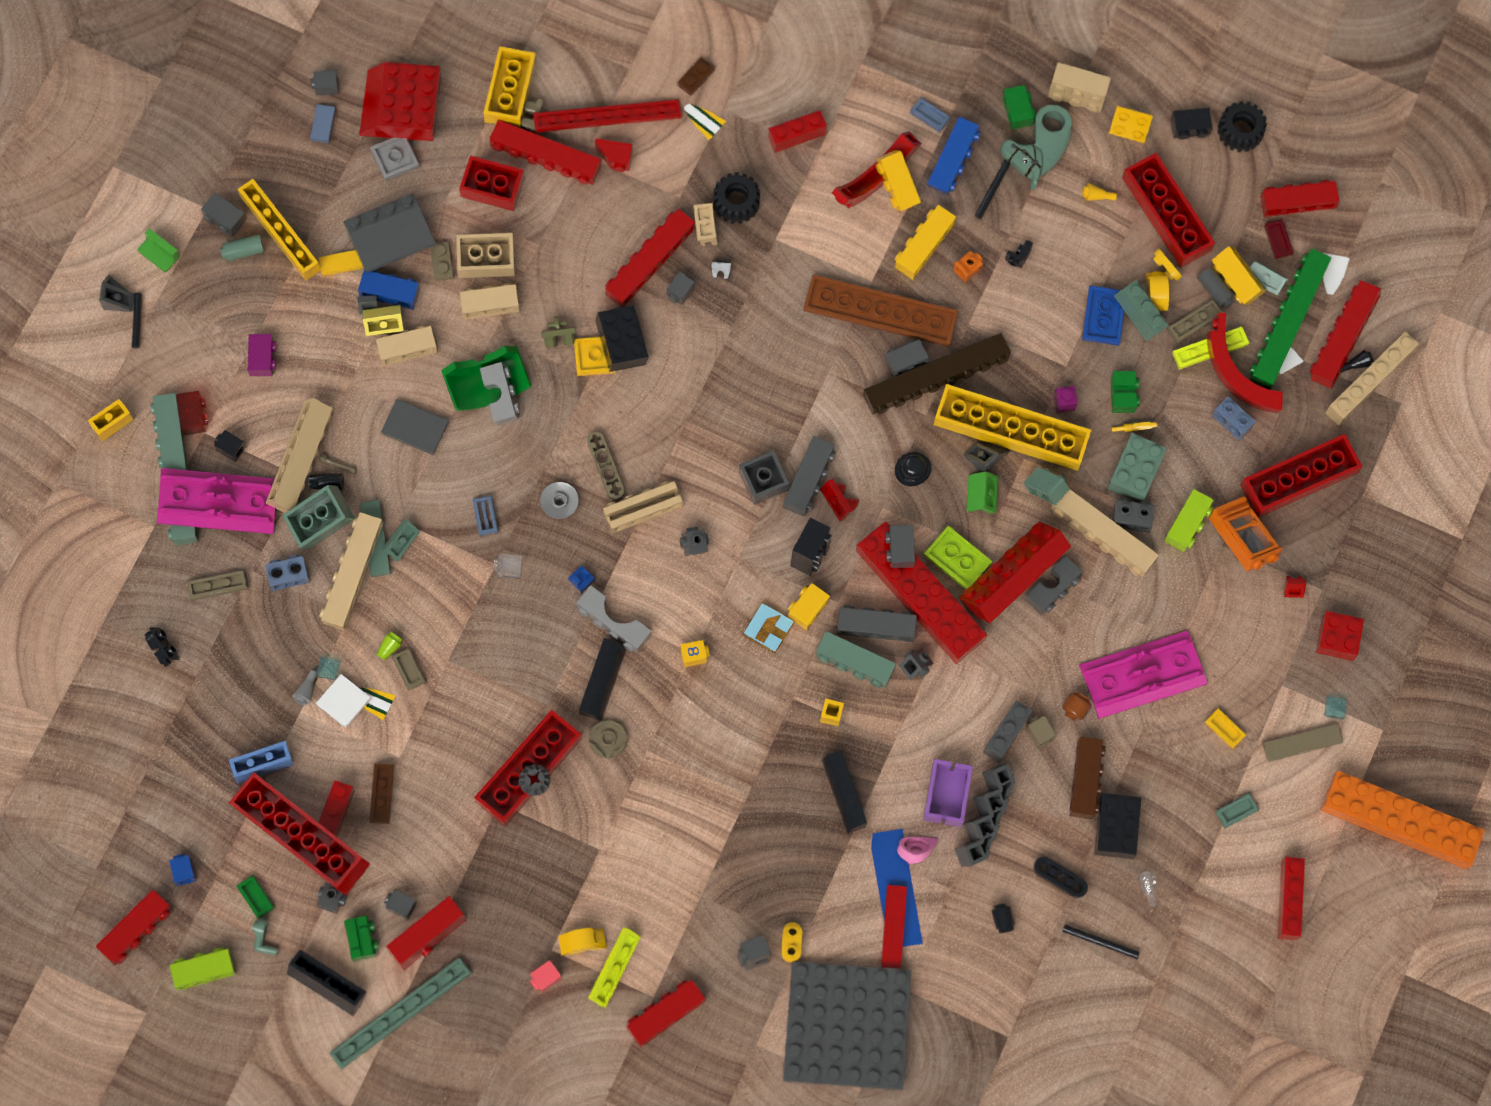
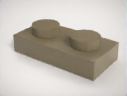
[430,242,454,282]

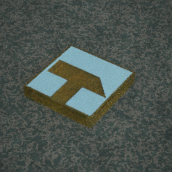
[742,602,795,654]

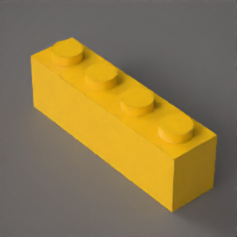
[894,205,957,280]

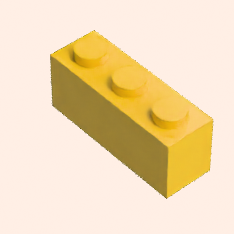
[876,150,921,211]
[1212,246,1266,305]

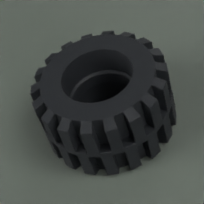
[1218,101,1267,152]
[713,172,760,224]

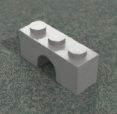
[480,362,520,426]

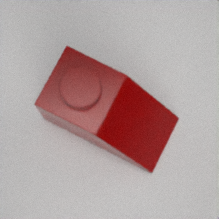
[595,138,633,172]

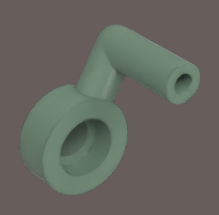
[252,918,278,955]

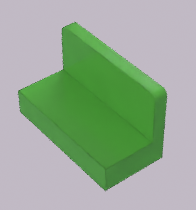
[137,228,180,273]
[967,471,998,514]

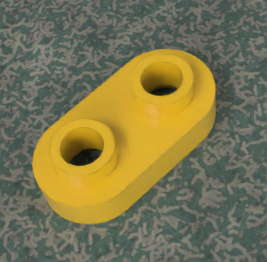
[1153,249,1183,281]
[781,922,802,963]

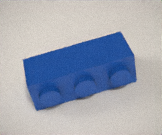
[358,270,420,310]

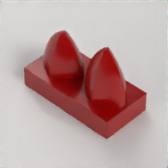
[820,479,859,521]

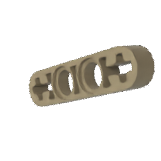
[587,431,624,501]

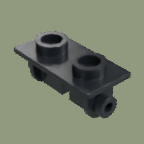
[145,627,179,667]

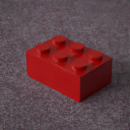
[459,155,525,211]

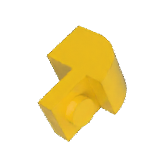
[1145,271,1169,311]
[558,927,607,956]

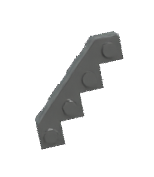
[954,764,1015,867]

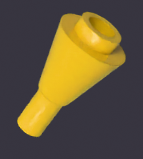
[1082,183,1117,201]

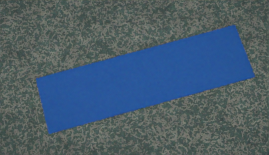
[871,829,923,947]

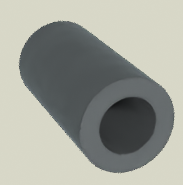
[1197,267,1235,308]

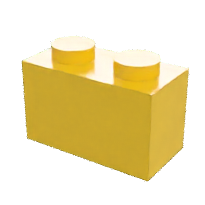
[87,399,133,442]
[788,583,830,631]

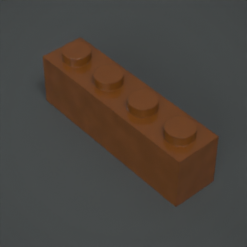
[1069,736,1106,819]

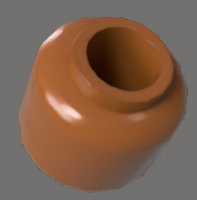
[1062,691,1091,721]

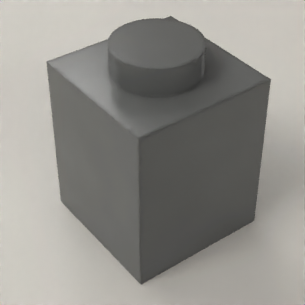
[311,70,339,96]
[667,272,695,305]
[384,889,417,920]

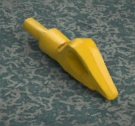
[1112,422,1157,432]

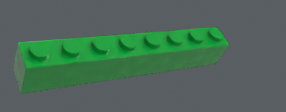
[1249,248,1332,390]

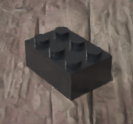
[595,305,648,372]
[790,517,832,576]
[1094,793,1141,859]

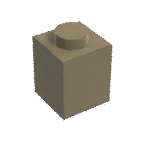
[1026,716,1057,749]

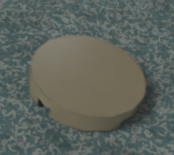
[589,720,628,759]

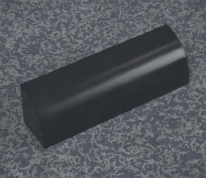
[579,638,626,721]
[822,750,867,834]
[287,950,367,1016]

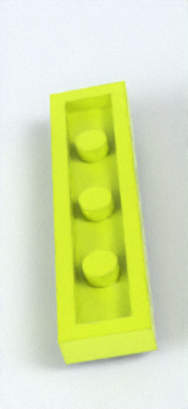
[1172,327,1249,370]
[588,927,641,1008]

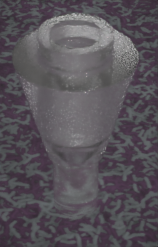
[1137,870,1157,908]

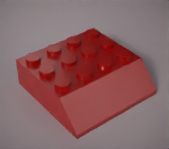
[359,62,441,141]

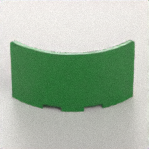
[441,346,531,411]

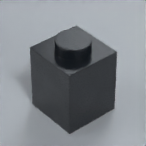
[214,430,246,463]

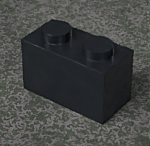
[1171,108,1213,140]

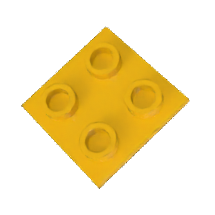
[1109,106,1153,143]

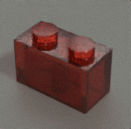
[176,390,209,436]

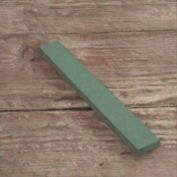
[330,957,472,1070]

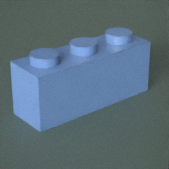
[229,741,294,784]

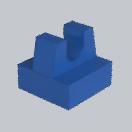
[568,565,595,593]

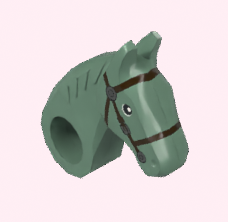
[1000,105,1072,190]

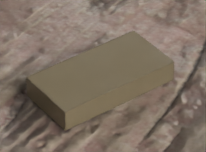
[392,648,426,691]

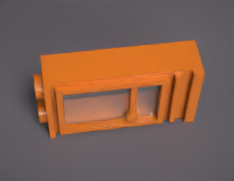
[1209,496,1283,572]

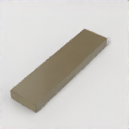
[1262,724,1343,762]

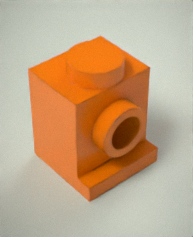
[953,251,983,283]

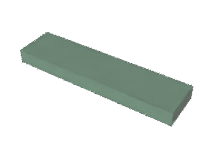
[360,500,391,577]

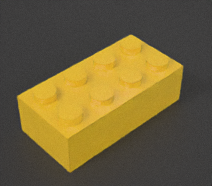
[484,46,536,128]

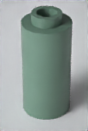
[220,234,264,262]

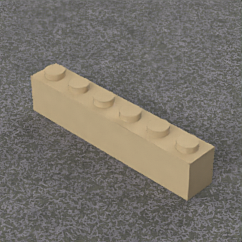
[1325,331,1419,426]
[265,398,332,513]
[1051,489,1159,577]
[320,512,384,631]

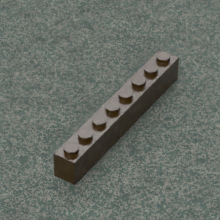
[863,333,1011,415]

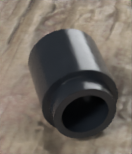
[991,903,1015,934]

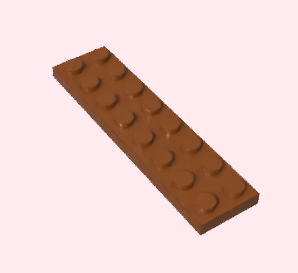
[803,275,958,347]

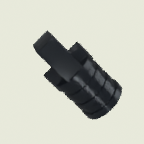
[308,473,344,490]

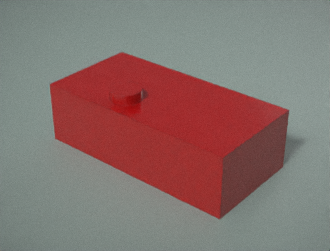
[386,896,466,971]

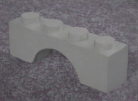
[576,585,652,653]

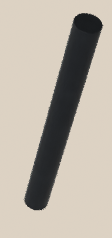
[975,159,1010,219]
[1062,925,1140,959]

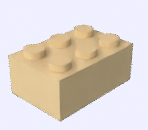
[1048,62,1111,112]
[456,233,515,278]

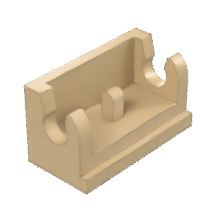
[694,203,718,246]

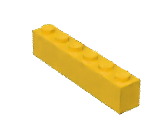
[238,179,321,281]

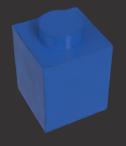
[169,854,196,886]

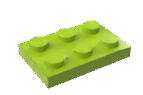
[923,526,993,590]

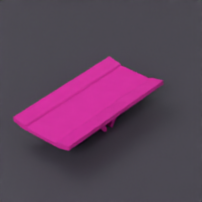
[157,468,275,534]
[1079,630,1207,719]

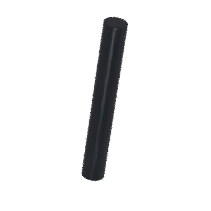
[131,293,142,348]

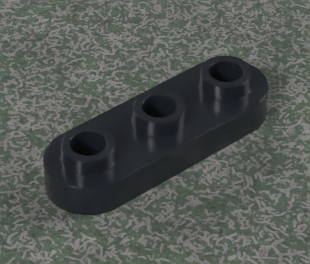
[1033,857,1088,898]

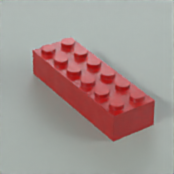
[1122,153,1215,268]
[1240,434,1363,518]
[959,521,1071,624]
[474,710,582,827]

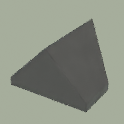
[99,275,135,312]
[963,442,1010,472]

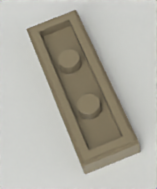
[1167,299,1223,344]
[187,570,248,601]

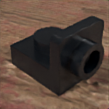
[1005,240,1033,268]

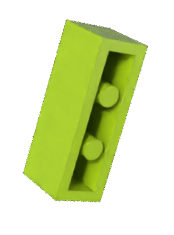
[1164,489,1214,552]
[169,947,236,991]

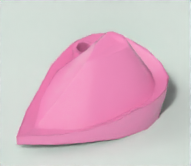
[897,837,938,864]

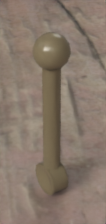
[319,455,357,474]

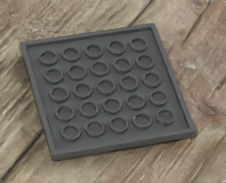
[783,961,911,1091]

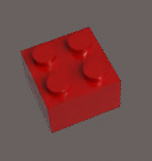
[1316,611,1364,661]

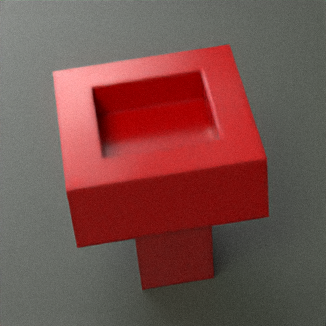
[1284,576,1306,598]

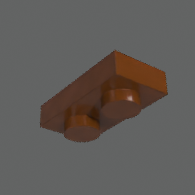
[677,57,715,96]

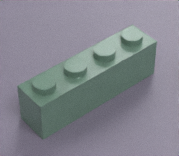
[815,631,896,688]

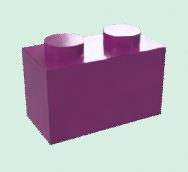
[247,334,277,376]

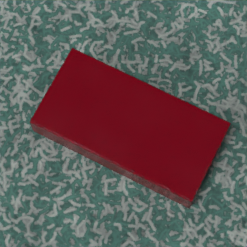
[1264,219,1294,260]

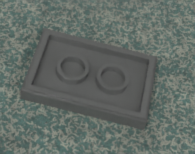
[381,399,449,455]

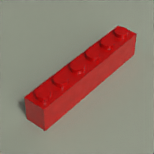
[489,120,601,185]
[605,209,695,308]
[1310,280,1381,389]

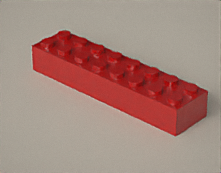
[856,521,987,664]
[229,772,371,896]

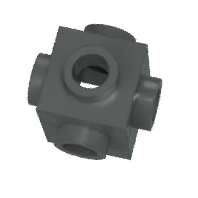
[680,527,709,556]
[899,649,934,680]
[317,882,347,914]

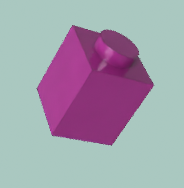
[1054,386,1078,413]

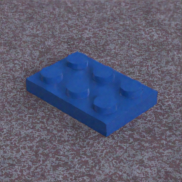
[1082,285,1124,346]

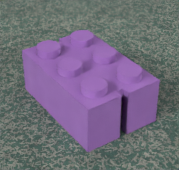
[923,759,973,827]

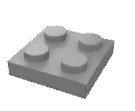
[370,137,419,181]

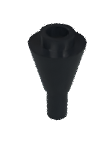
[1341,349,1374,373]

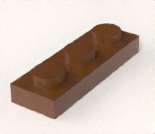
[369,764,394,824]

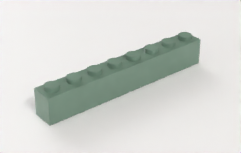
[150,393,198,546]

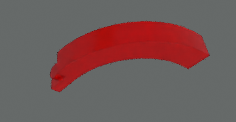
[832,131,922,208]
[1207,313,1283,413]

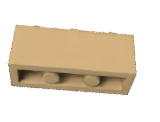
[460,283,519,319]
[376,325,437,366]

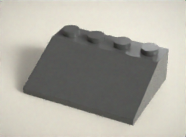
[343,193,436,273]

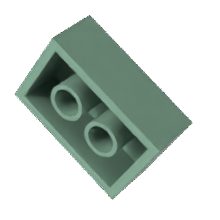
[1107,433,1167,503]
[282,485,355,549]

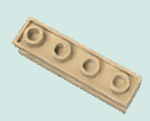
[603,481,683,534]

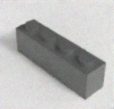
[783,436,836,517]
[837,605,917,642]

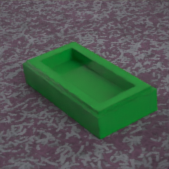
[236,875,275,919]

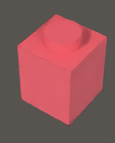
[530,960,562,993]

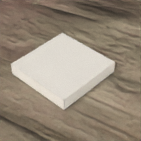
[316,674,371,728]

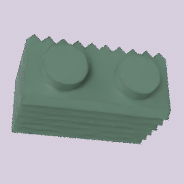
[1023,467,1069,505]

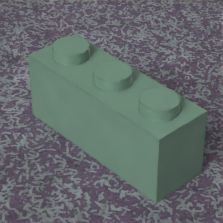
[1114,280,1169,341]

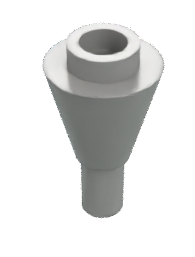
[292,670,317,705]

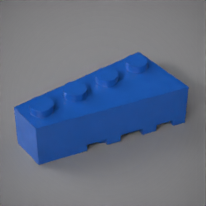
[927,116,981,195]

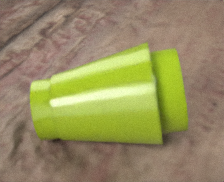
[376,631,403,660]

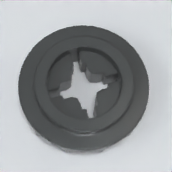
[519,764,550,796]

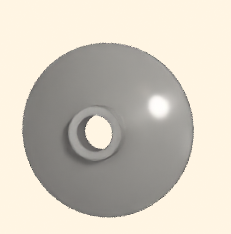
[540,482,579,519]

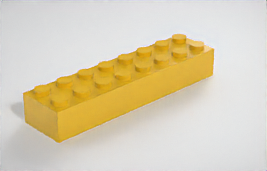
[933,384,1091,471]

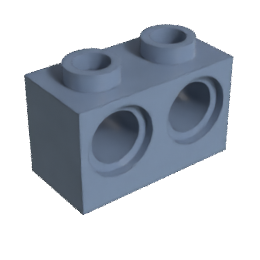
[1212,397,1256,441]
[265,555,310,591]

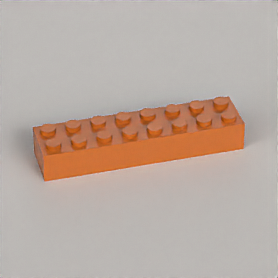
[1320,770,1485,870]

